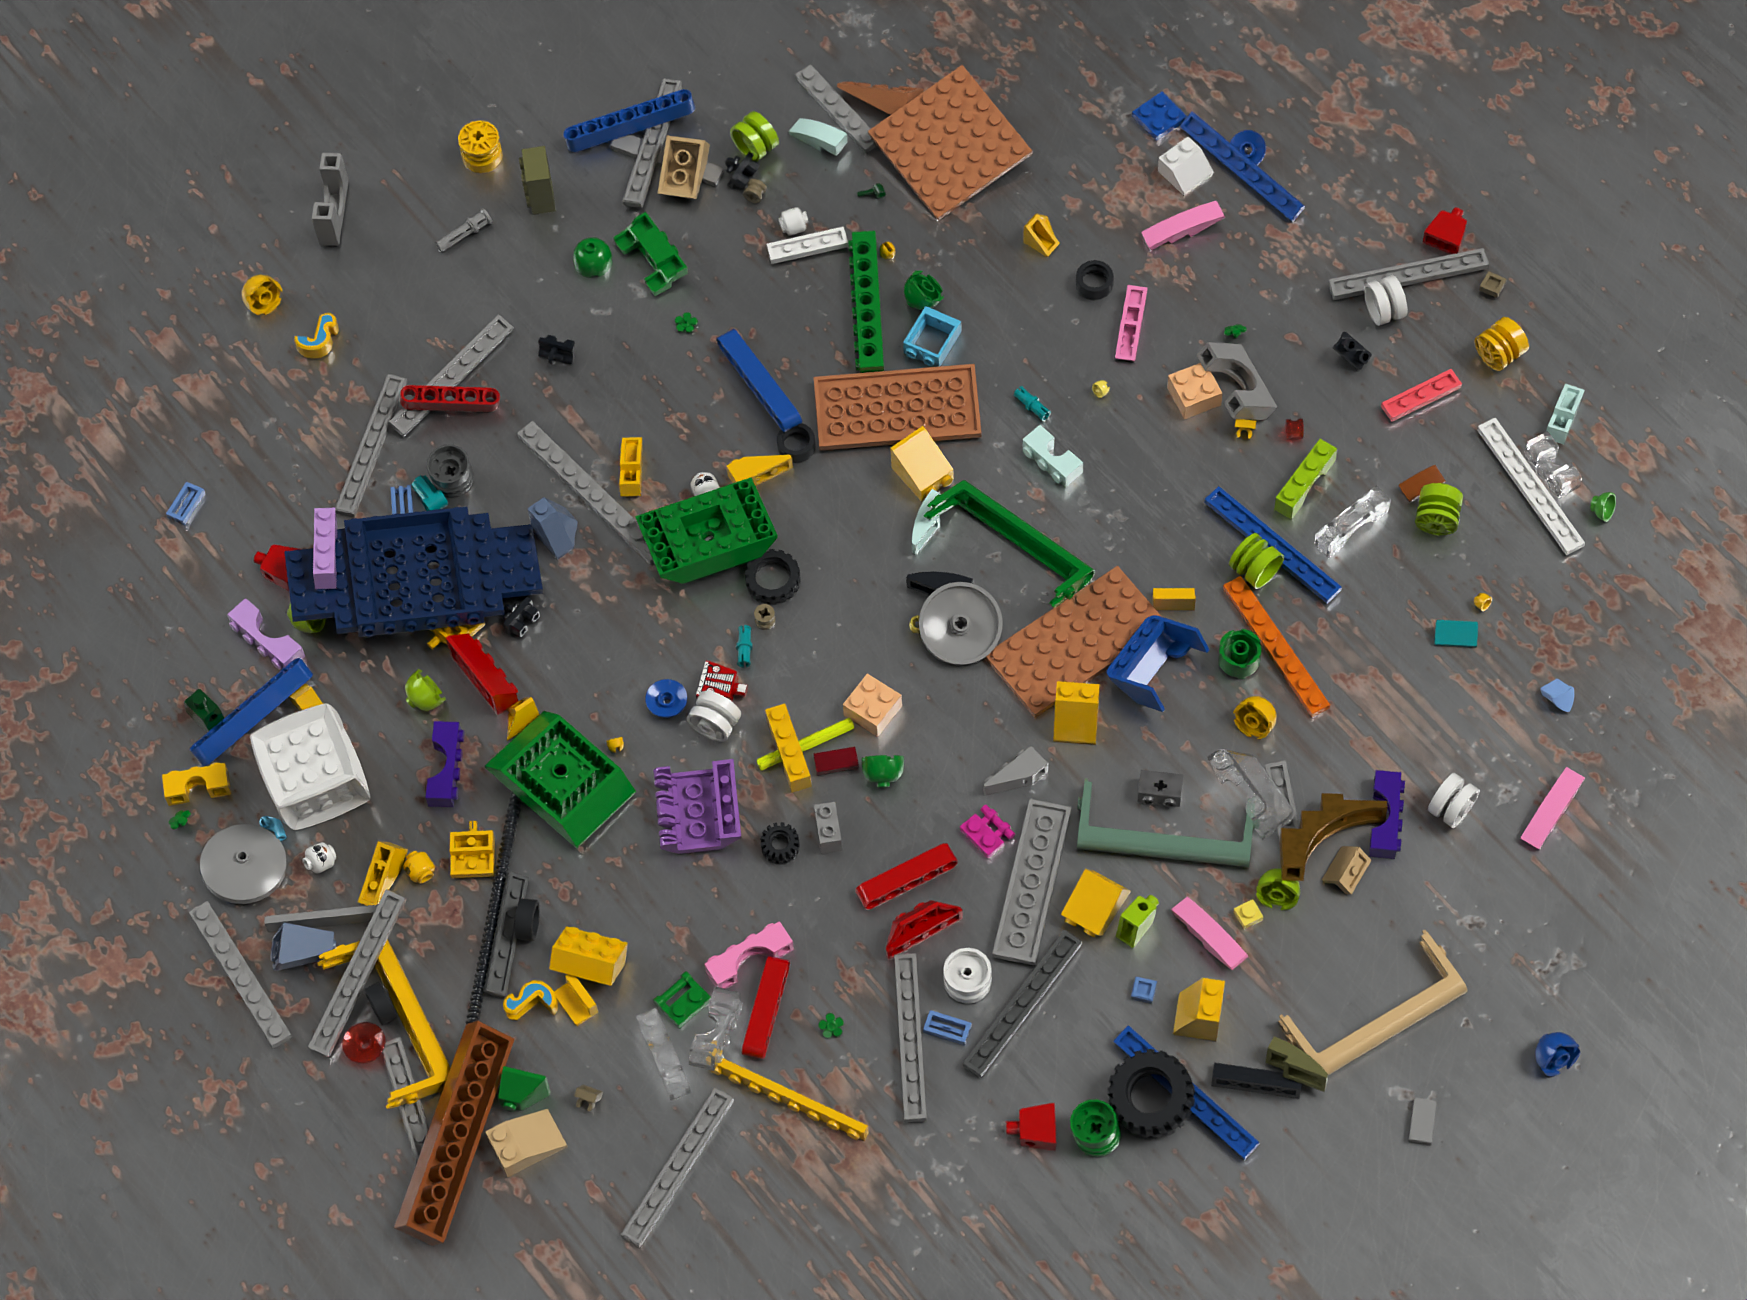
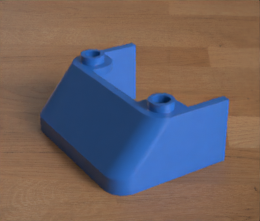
[1107,615,1209,712]

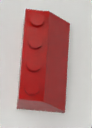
[446,634,519,715]

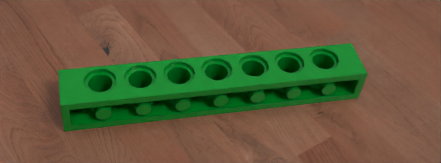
[848,231,884,373]

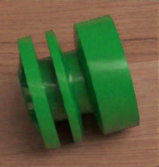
[1070,1099,1121,1157]

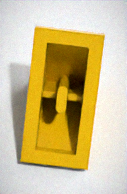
[288,683,323,711]

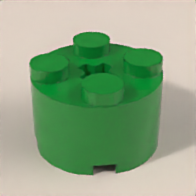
[1218,629,1262,679]

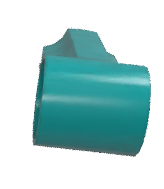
[411,475,449,511]

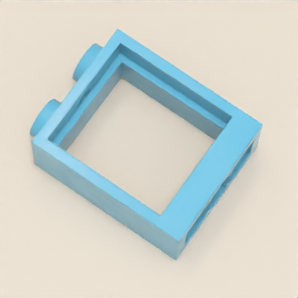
[903,306,961,367]

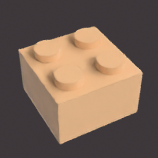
[1167,363,1222,420]
[843,673,902,737]

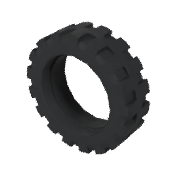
[745,549,801,605]

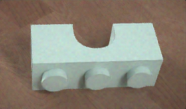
[1022,425,1083,488]

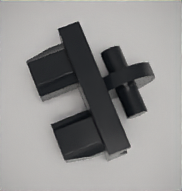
[725,151,760,190]
[1332,332,1372,370]
[538,335,575,365]
[503,597,540,637]

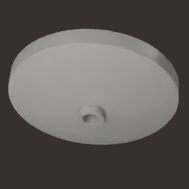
[919,582,1003,666]
[200,824,287,904]

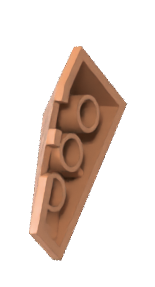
[837,81,924,114]

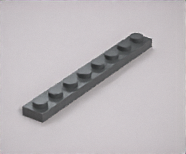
[963,930,1082,1078]

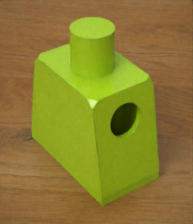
[1116,895,1159,948]

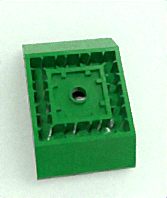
[635,477,778,584]
[485,711,636,849]

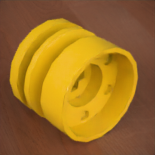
[458,120,503,173]
[1474,317,1529,371]

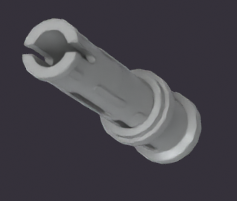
[435,208,493,253]

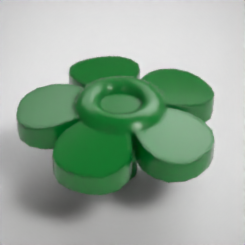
[675,312,698,333]
[1224,324,1247,338]
[169,810,191,830]
[819,1013,844,1038]

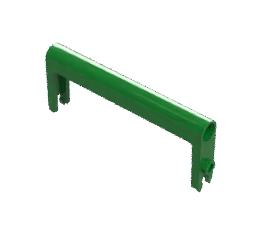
[924,480,1095,608]

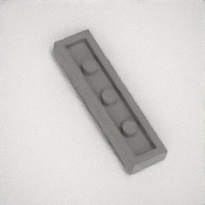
[1265,760,1299,842]

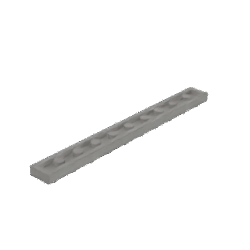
[517,421,654,565]

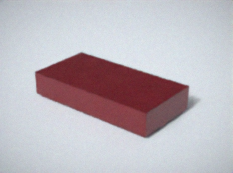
[814,747,859,776]

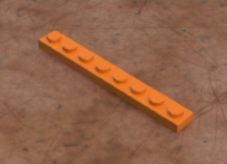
[1223,576,1330,718]

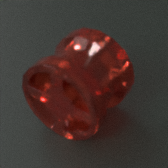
[1285,418,1304,439]

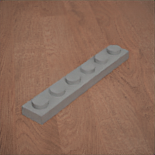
[795,65,877,154]

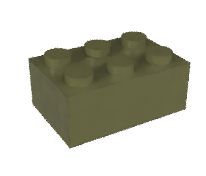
[519,146,556,215]

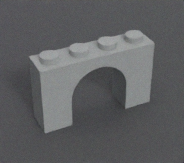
[312,153,349,246]
[1196,342,1277,420]

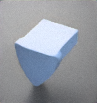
[1540,678,1574,712]

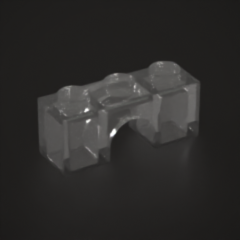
[1525,431,1582,498]

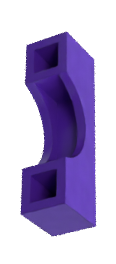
[425,721,465,808]
[1369,770,1405,859]

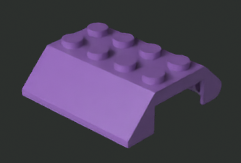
[653,759,741,854]

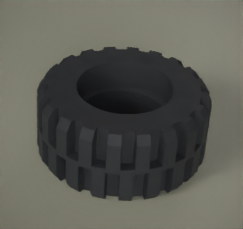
[1107,1049,1195,1138]

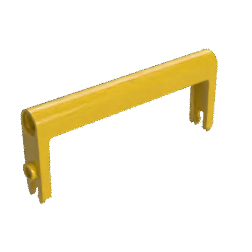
[317,939,451,1109]

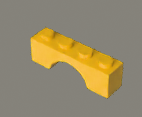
[765,703,812,793]

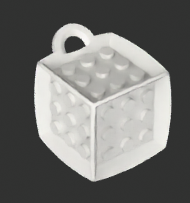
[250,703,371,830]

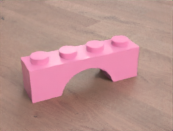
[705,921,794,992]

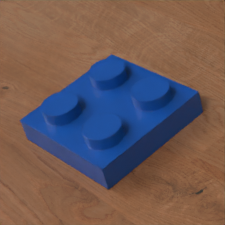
[1132,92,1187,141]

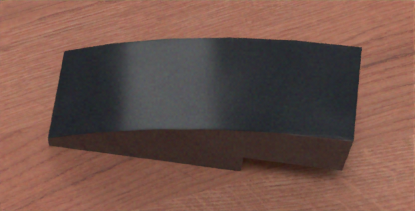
[906,571,974,596]

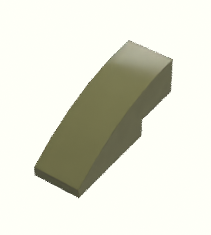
[1265,1036,1328,1092]

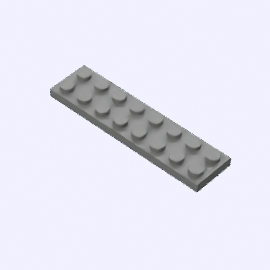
[992,799,1071,966]

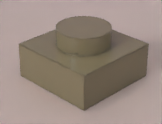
[1479,271,1507,298]

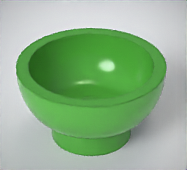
[1590,492,1616,522]

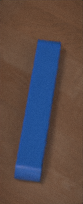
[563,89,695,152]
[716,329,802,432]
[190,657,313,766]

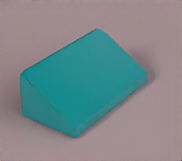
[1434,620,1478,647]

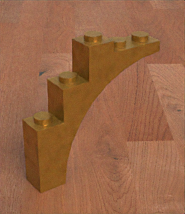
[1279,793,1387,881]

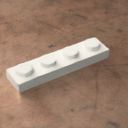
[767,227,848,264]

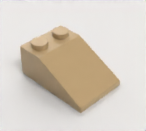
[658,135,710,199]
[485,1109,567,1177]

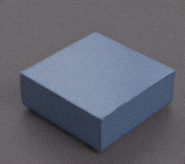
[1131,977,1157,1004]

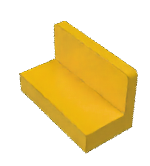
[1153,588,1196,610]
[554,974,598,1026]

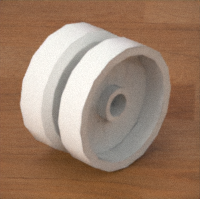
[1364,275,1408,326]
[687,691,741,742]
[1427,773,1480,829]
[943,948,992,1004]

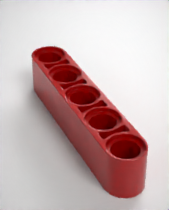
[400,385,500,412]
[855,843,958,910]
[742,956,790,1059]

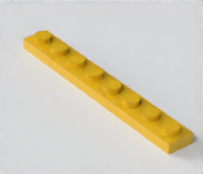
[706,1052,869,1141]

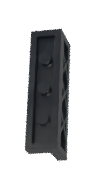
[1211,1062,1302,1099]

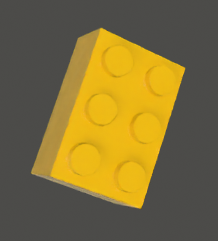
[549,926,628,986]

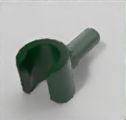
[857,183,886,199]

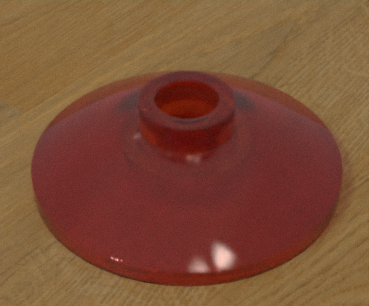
[342,1022,386,1064]

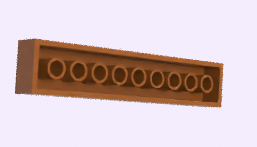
[394,1021,515,1246]

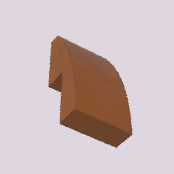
[1399,465,1446,503]

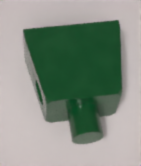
[184,689,225,732]

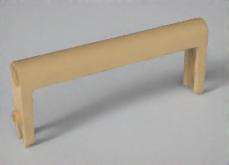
[1278,930,1467,1075]

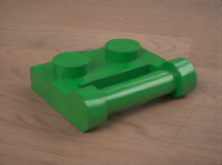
[653,971,712,1029]

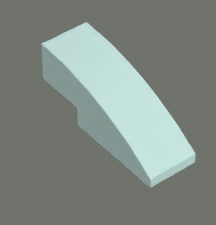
[789,118,847,156]
[1544,384,1585,445]
[912,489,941,555]

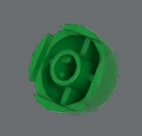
[573,237,612,278]
[903,271,944,311]
[862,755,904,787]

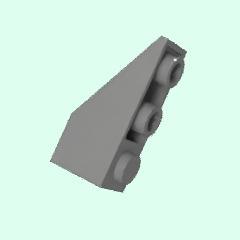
[983,746,1048,796]

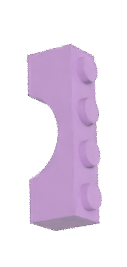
[313,508,337,589]
[227,598,305,670]

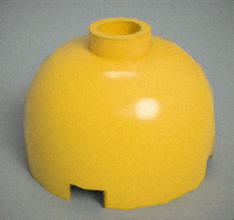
[242,275,282,315]
[1233,696,1277,739]

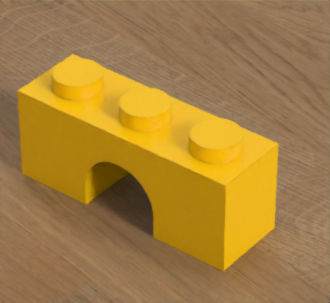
[162,763,232,806]

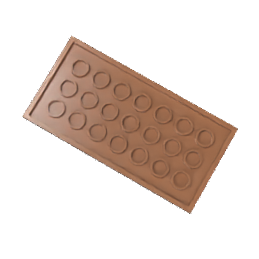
[814,364,982,451]
[985,566,1162,718]

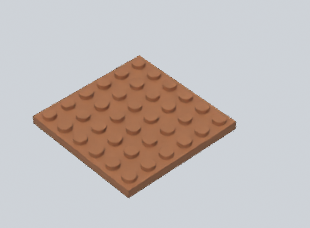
[868,65,1033,221]

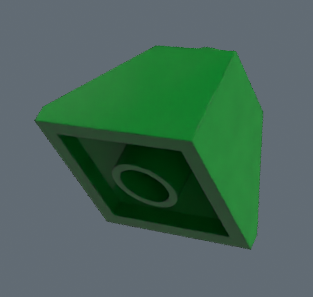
[498,1066,551,1111]

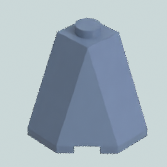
[528,497,578,560]
[270,923,336,971]

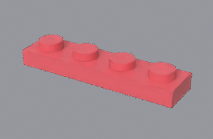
[1381,369,1462,422]

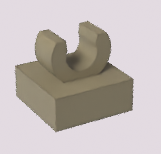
[574,1085,603,1111]

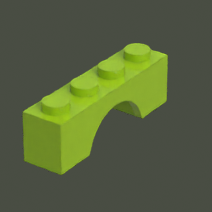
[1274,439,1337,520]

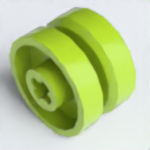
[730,111,779,162]

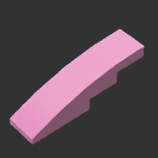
[1141,201,1225,251]
[1115,285,1148,362]
[1520,767,1585,850]
[1171,896,1248,970]

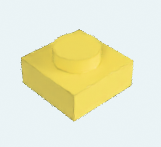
[1234,899,1264,929]

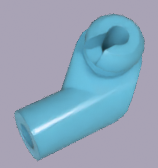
[259,816,287,841]

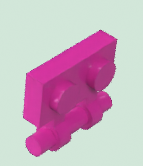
[960,805,1015,859]

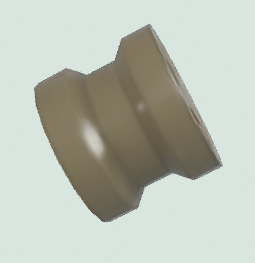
[743,179,767,203]
[754,604,776,630]

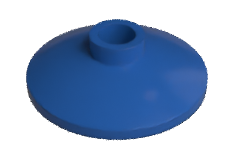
[1230,130,1266,165]
[645,679,688,718]

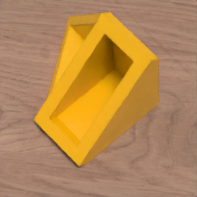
[1023,214,1060,257]
[507,697,540,741]

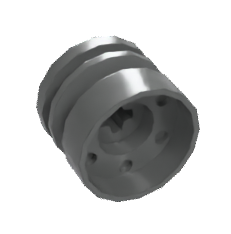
[427,445,474,497]

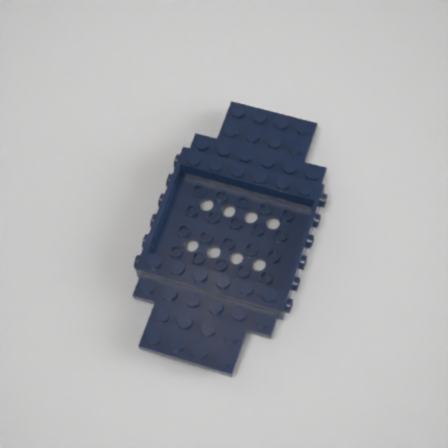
[284,507,543,637]

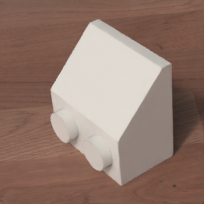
[1158,137,1214,196]

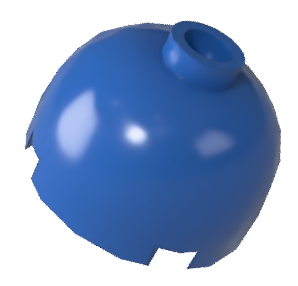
[1535,1032,1581,1076]

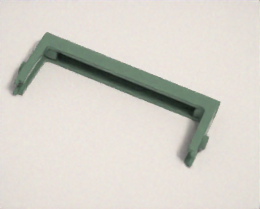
[1077,778,1258,867]

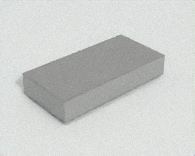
[1409,1097,1437,1145]

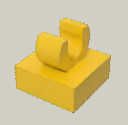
[1235,419,1256,439]

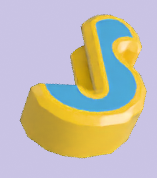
[294,313,339,358]
[503,980,558,1020]

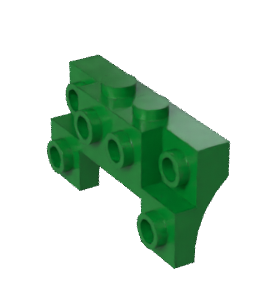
[613,212,688,296]

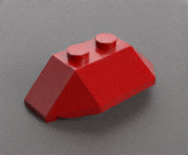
[885,900,963,960]

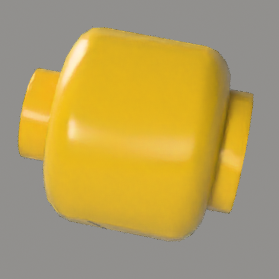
[403,851,435,884]

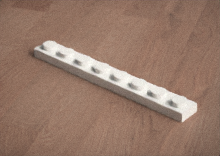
[1477,418,1585,555]

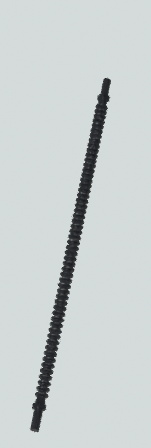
[464,723,530,1028]

